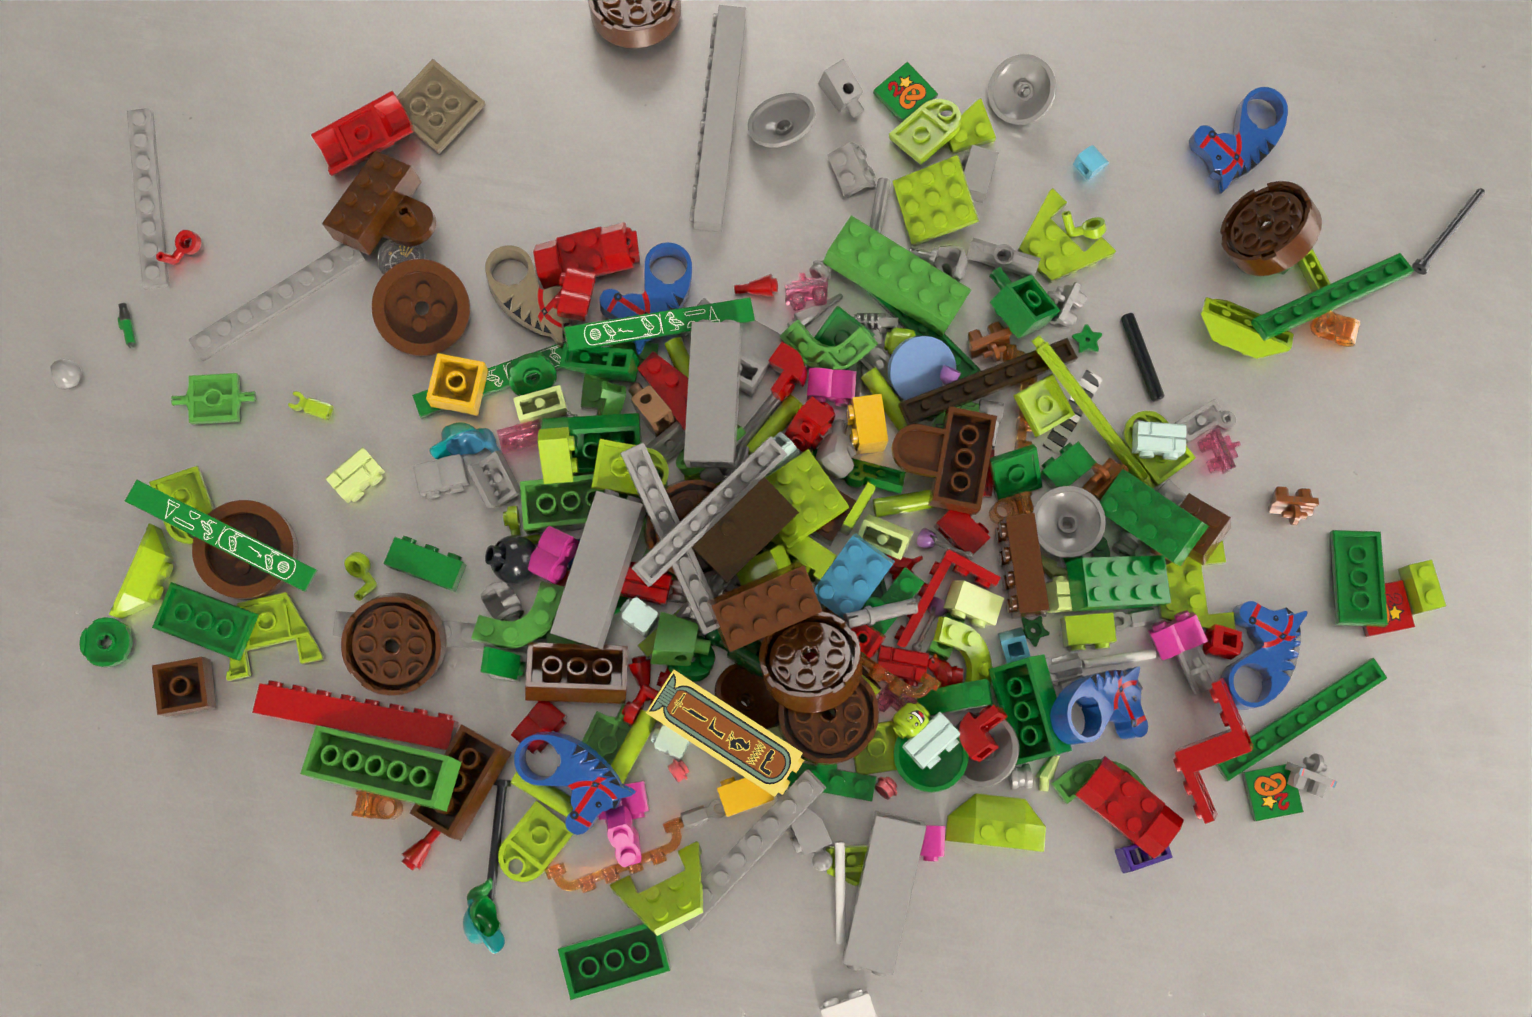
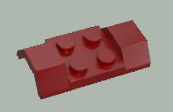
[311,91,413,176]
[533,222,634,289]
[1074,756,1184,859]

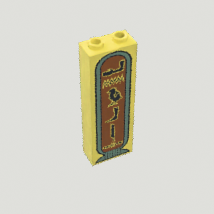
[646,670,804,797]

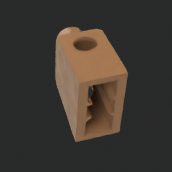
[628,382,675,438]

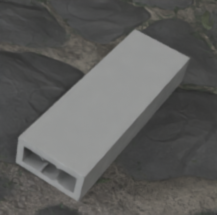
[684,320,742,468]
[550,489,647,650]
[843,810,926,976]

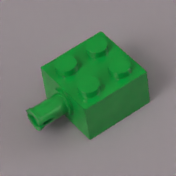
[989,267,1061,339]

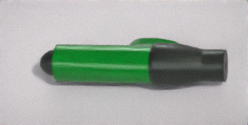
[118,303,136,348]

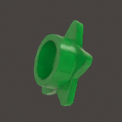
[1072,324,1102,353]
[1021,616,1050,647]

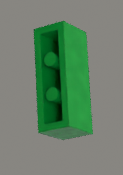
[383,535,467,592]

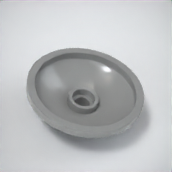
[988,54,1056,125]
[748,93,816,147]
[1033,486,1106,558]
[955,712,1019,787]

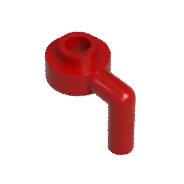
[156,230,201,265]
[622,685,659,725]

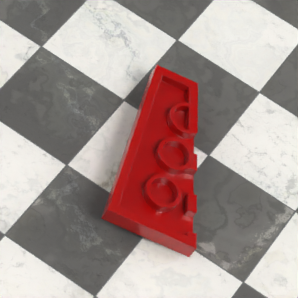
[637,351,689,430]

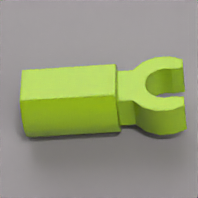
[288,391,333,420]

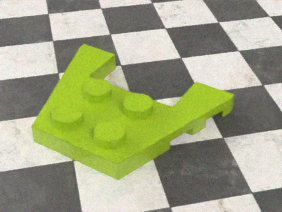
[1018,188,1116,283]
[1158,541,1236,630]
[226,592,324,681]
[610,841,703,936]

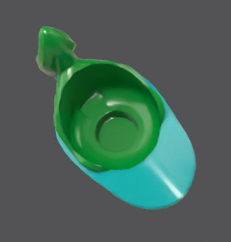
[463,878,505,954]

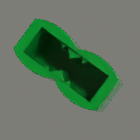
[1041,441,1097,489]

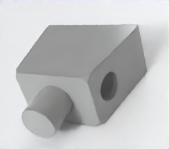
[818,59,864,118]

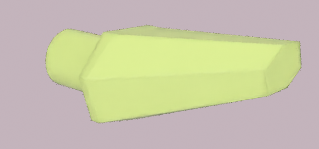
[1041,554,1067,579]
[1035,756,1060,792]

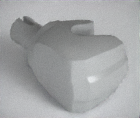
[909,245,967,282]
[815,419,857,479]
[481,582,524,621]

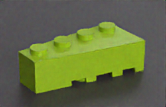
[763,534,837,586]

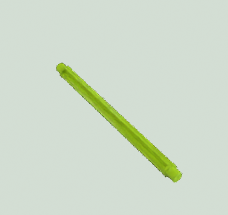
[1031,335,1155,488]

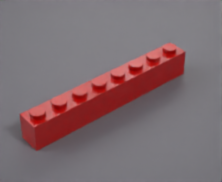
[252,680,459,750]

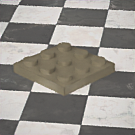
[397,59,486,154]

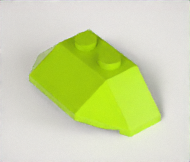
[1201,297,1294,359]
[109,523,174,619]
[945,793,1046,852]

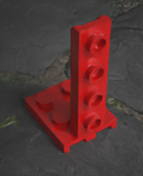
[894,549,1001,647]

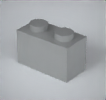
[961,145,999,203]

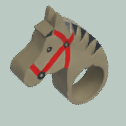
[485,245,571,348]

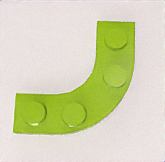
[933,617,993,685]

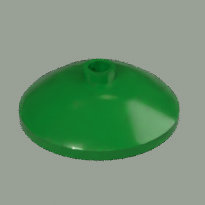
[894,717,969,792]

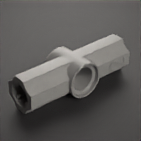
[967,238,1041,277]

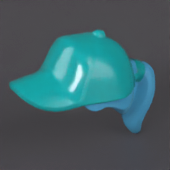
[429,422,500,460]

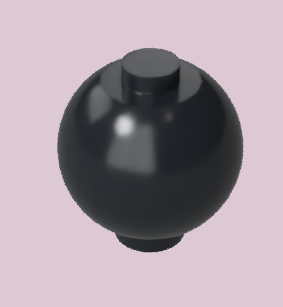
[485,535,536,584]

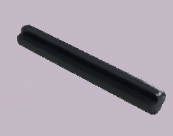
[1121,313,1165,402]

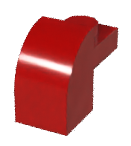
[768,342,807,402]
[959,705,1008,762]

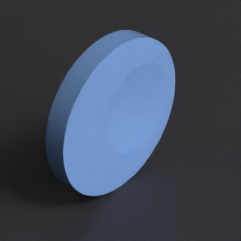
[888,336,956,400]

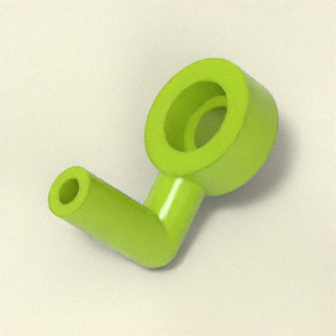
[1061,211,1107,239]
[503,505,541,545]
[344,552,377,601]

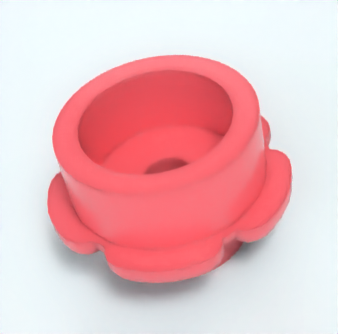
[667,759,689,783]
[875,777,897,800]

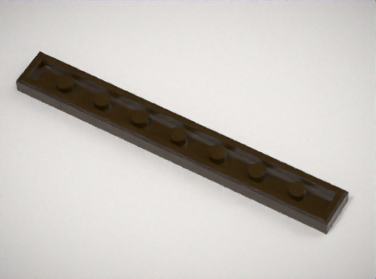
[898,338,1078,425]

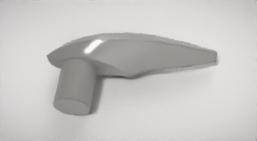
[855,363,869,397]

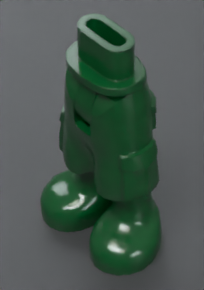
[704,629,764,680]

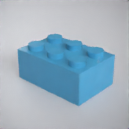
[814,533,895,618]

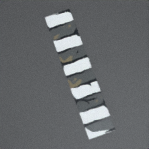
[1043,370,1103,455]

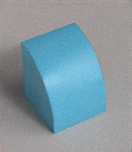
[1073,145,1109,181]
[998,627,1031,663]

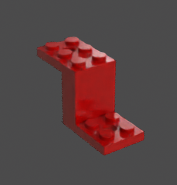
[1173,677,1254,824]

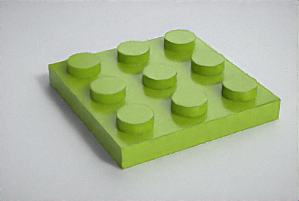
[892,155,979,247]
[766,449,849,549]

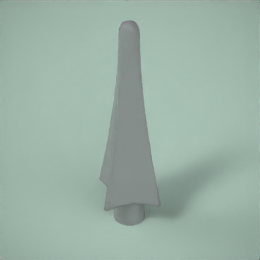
[787,294,843,328]

